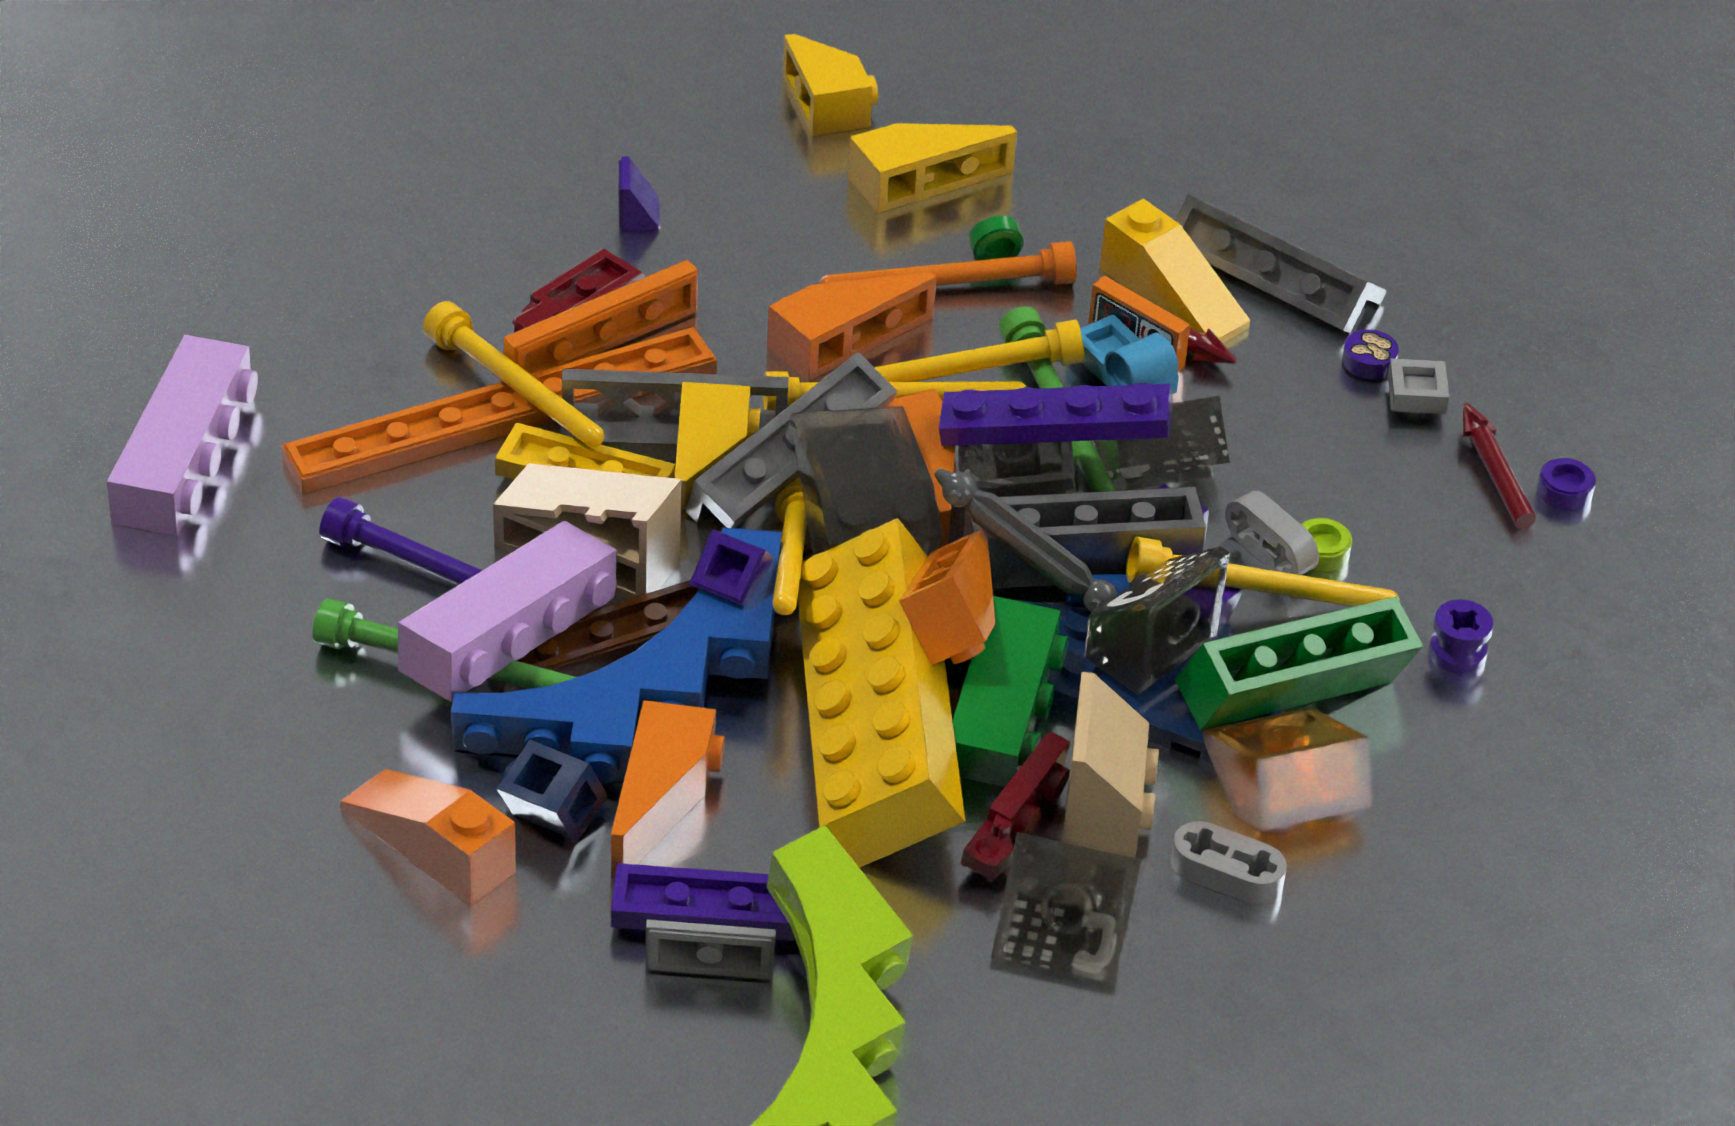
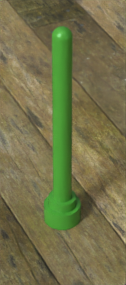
[998,306,1117,492]
[312,598,576,689]

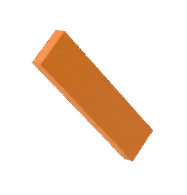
[503,260,698,374]

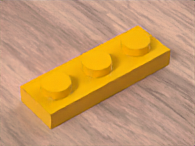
[495,422,676,480]

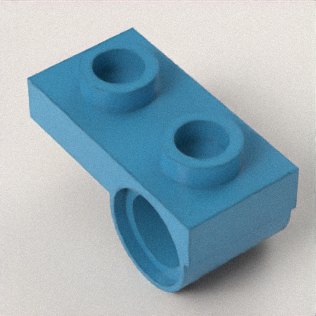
[1080,314,1179,394]

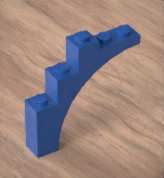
[451,527,782,784]

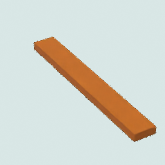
[281,327,717,495]

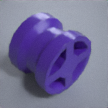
[1428,599,1494,674]

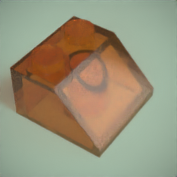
[1203,707,1372,835]

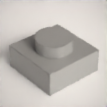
[1388,358,1450,414]

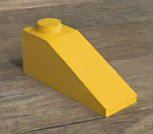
[848,123,1017,214]
[1099,198,1251,343]

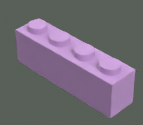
[107,335,258,536]
[398,521,617,702]

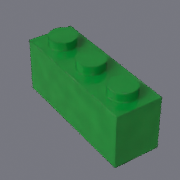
[953,596,1069,787]

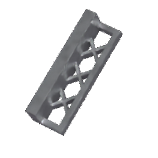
[1175,194,1387,333]
[685,352,897,528]
[560,369,788,461]

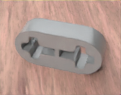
[1225,490,1319,575]
[1171,821,1287,905]

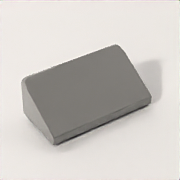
[645,920,776,979]

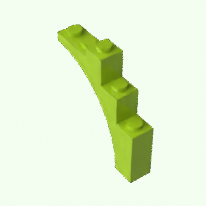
[750,825,913,1126]

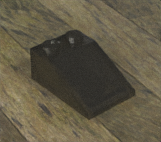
[790,406,943,556]

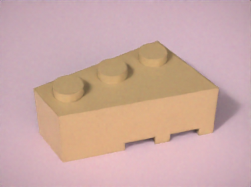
[493,463,681,599]

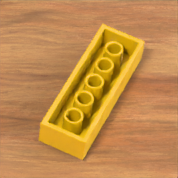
[798,518,965,868]

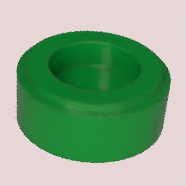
[968,215,1024,261]

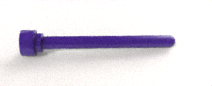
[319,496,482,585]

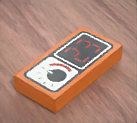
[1088,276,1190,371]

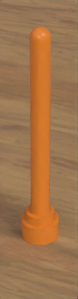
[819,241,1077,286]

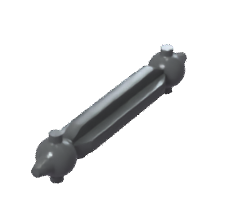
[934,468,1126,619]

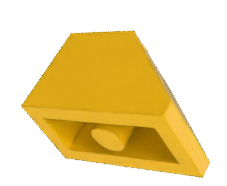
[783,34,879,136]
[675,382,760,509]

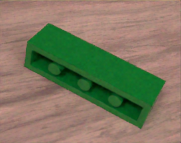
[1175,596,1423,731]

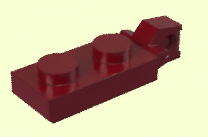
[512,248,645,332]
[960,732,1071,881]

